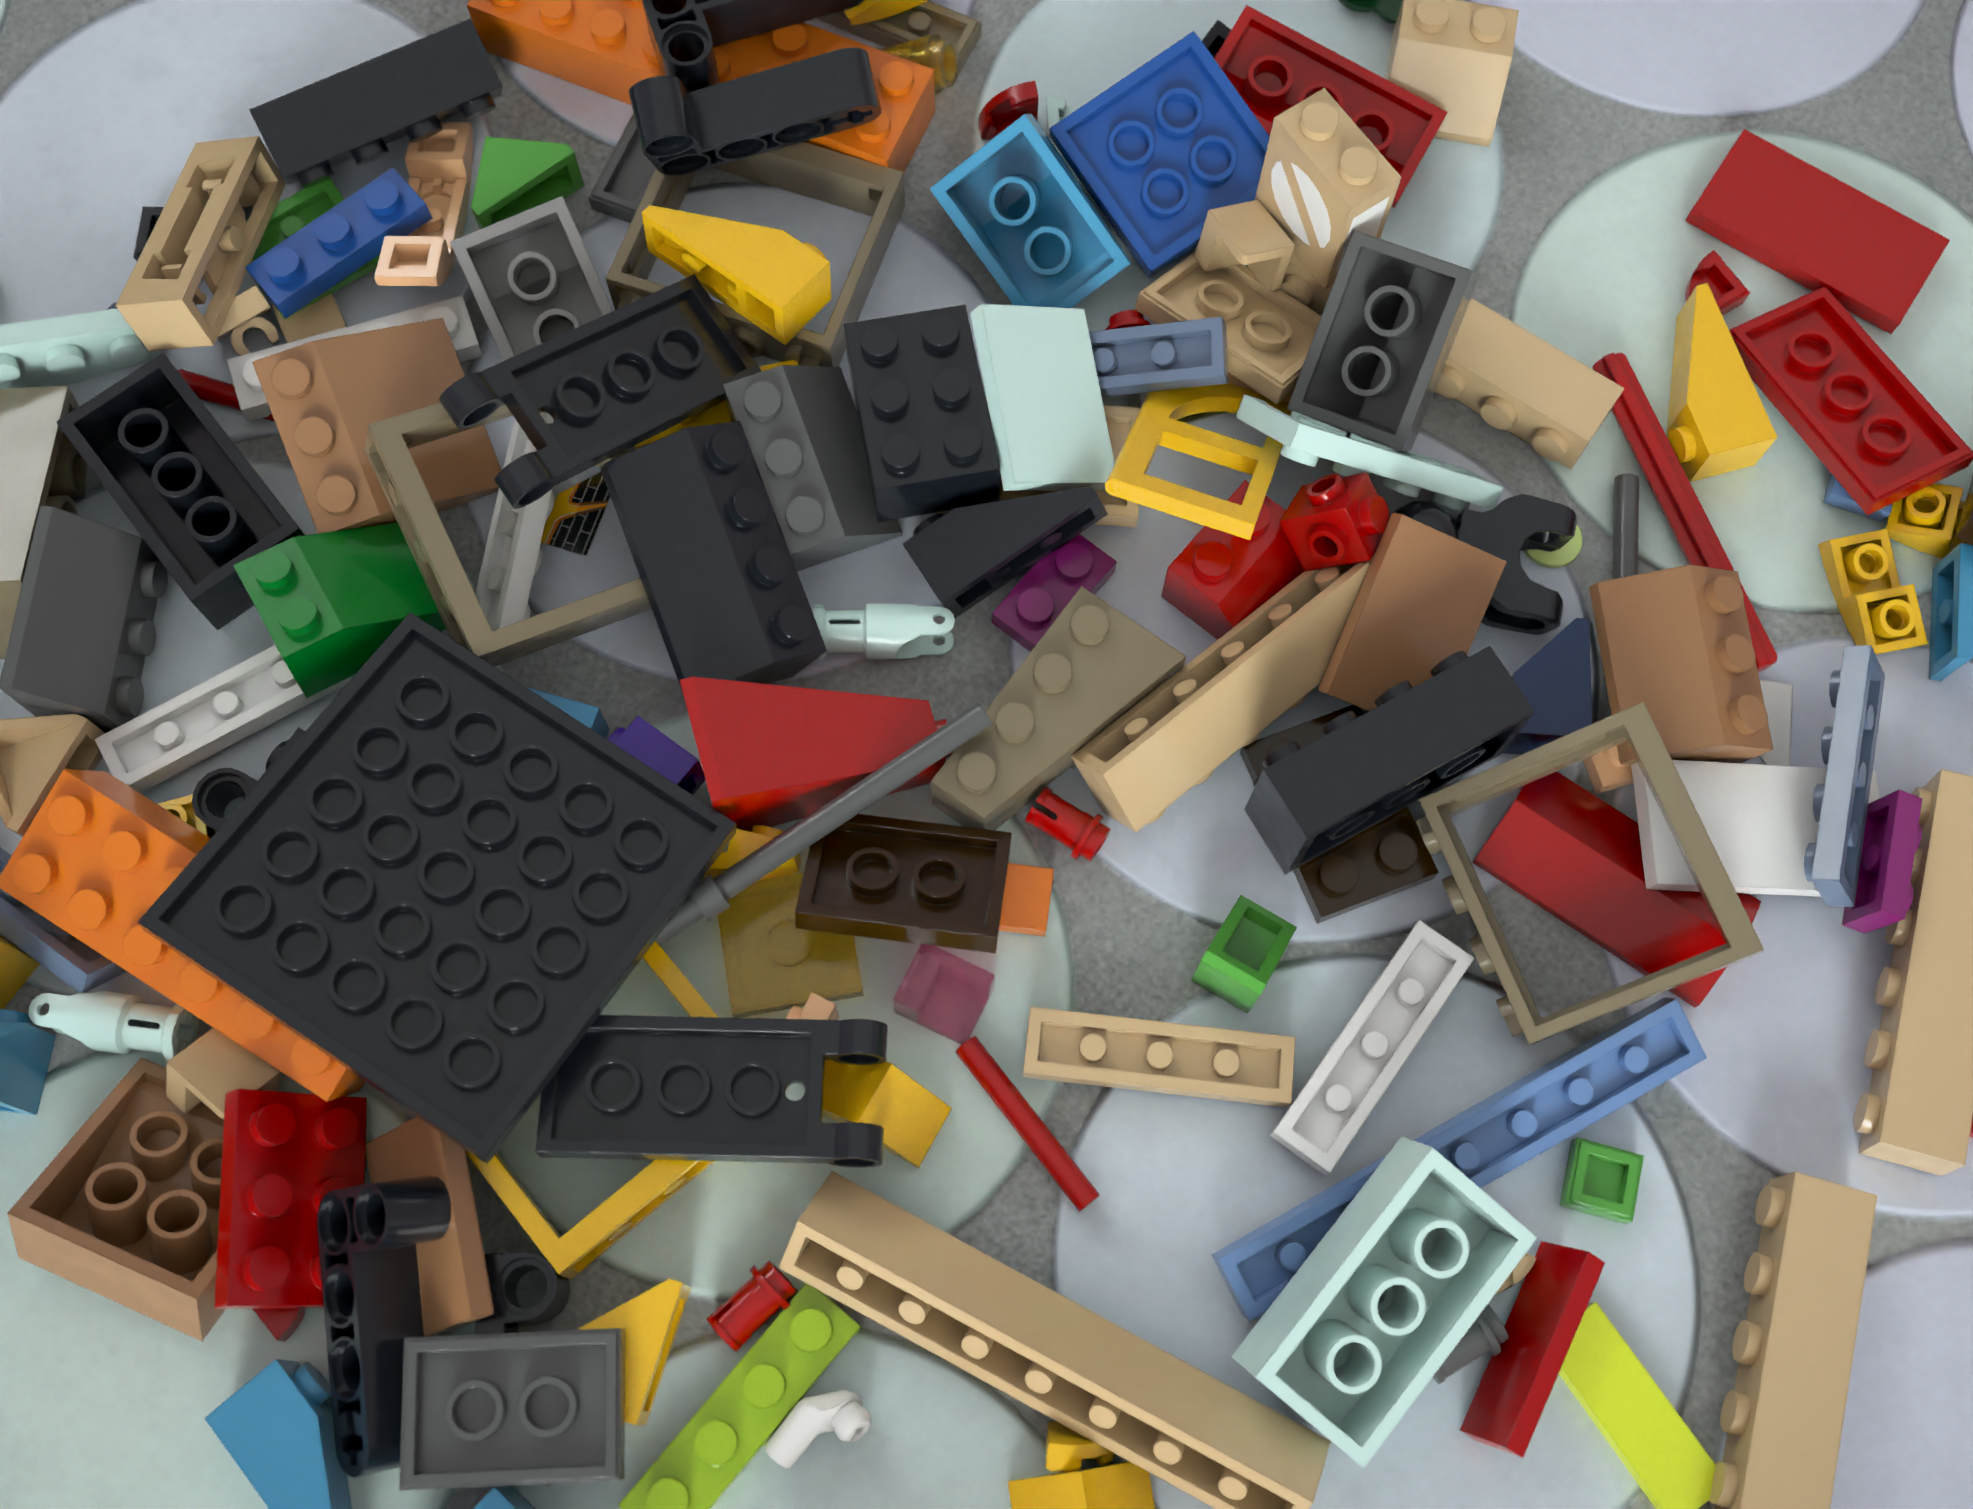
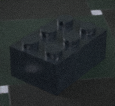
[844,305,1000,522]

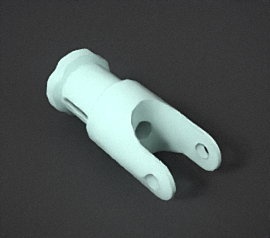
[813,603,955,660]
[28,990,199,1061]

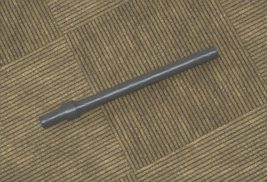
[655,703,992,945]

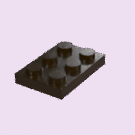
[1240,705,1439,924]
[795,814,1012,953]

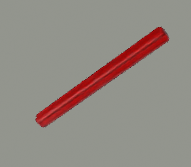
[1592,353,1778,672]

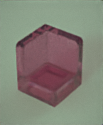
[893,944,995,1045]

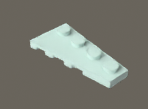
[0,308,162,389]
[1236,394,1504,512]

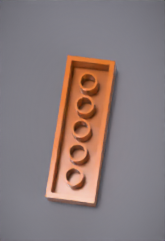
[0,769,366,1102]

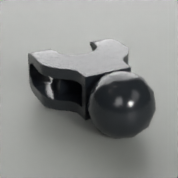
[1390,494,1577,635]

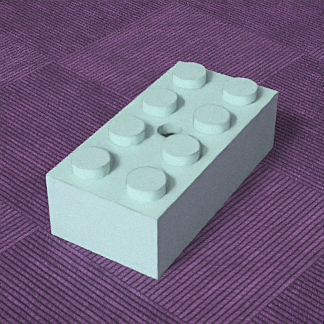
[1231,1136,1538,1468]

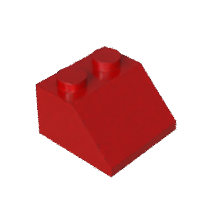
[1161,480,1304,640]

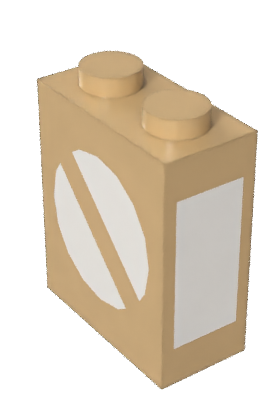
[1255,88,1401,289]

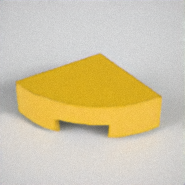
[1045,1421,1115,1472]

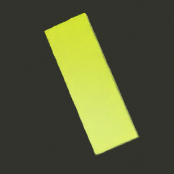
[1559,1302,1715,1509]

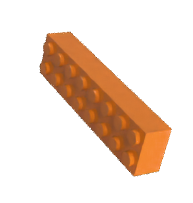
[467,0,935,192]

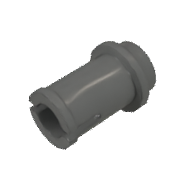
[1432,1304,1509,1384]

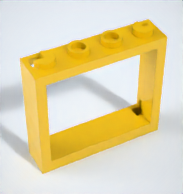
[466,941,718,1280]

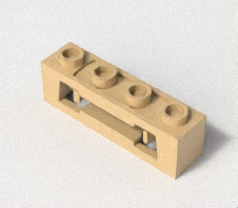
[115,136,286,351]

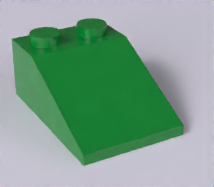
[233,522,446,698]

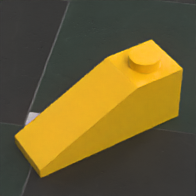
[641,205,832,345]
[1667,283,1778,482]

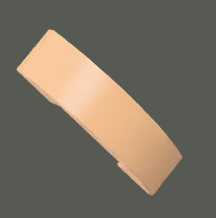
[374,122,473,286]

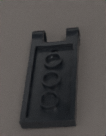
[439,274,762,509]
[535,1015,888,1168]

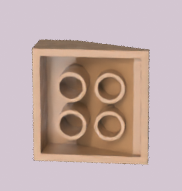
[252,318,502,533]
[7,1057,226,1341]

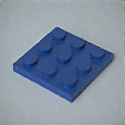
[1049,31,1270,278]

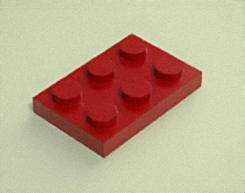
[214,1089,367,1309]

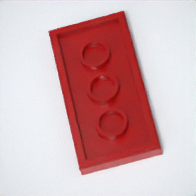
[1685,129,1950,334]
[1729,286,1973,515]

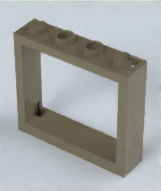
[605,142,905,367]
[364,403,652,667]
[1415,702,1764,1045]

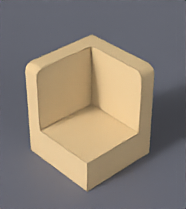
[1194,200,1295,291]
[166,1028,280,1119]

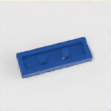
[245,167,433,318]

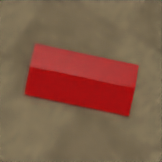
[1214,5,1448,208]
[1472,771,1761,1008]

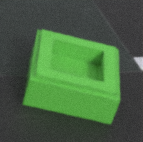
[1559,1137,1644,1224]

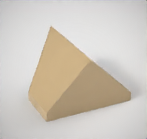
[0,714,105,838]

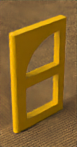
[1105,383,1292,540]

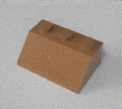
[1589,565,1774,765]

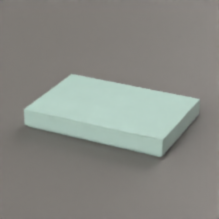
[970,304,1115,491]

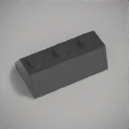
[1287,230,1480,451]
[723,365,902,571]
[0,506,168,733]

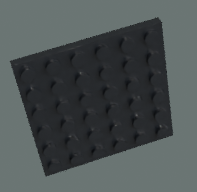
[138,612,736,1164]

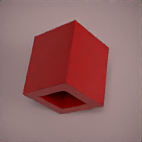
[1279,472,1390,572]

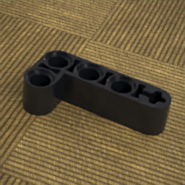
[642,0,863,92]
[629,48,881,176]
[317,1176,451,1478]

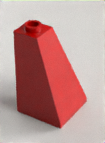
[680,677,955,832]

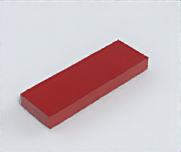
[1460,1241,1605,1458]

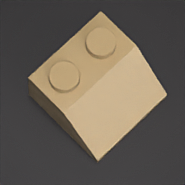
[1385,0,1519,147]

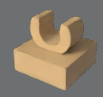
[217,285,279,356]

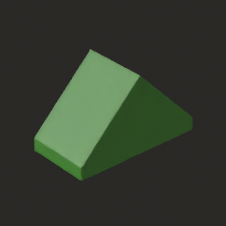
[471,136,585,229]
[1191,895,1297,1014]

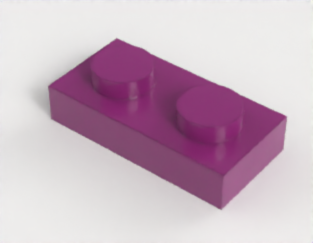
[991,534,1117,652]
[1842,789,1923,934]

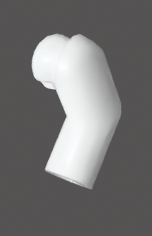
[764,1390,871,1469]

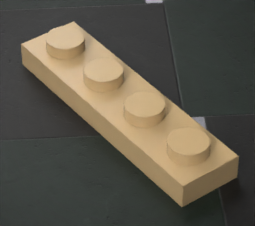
[1022,1007,1296,1107]

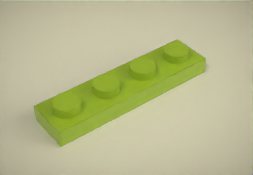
[618,1283,862,1509]

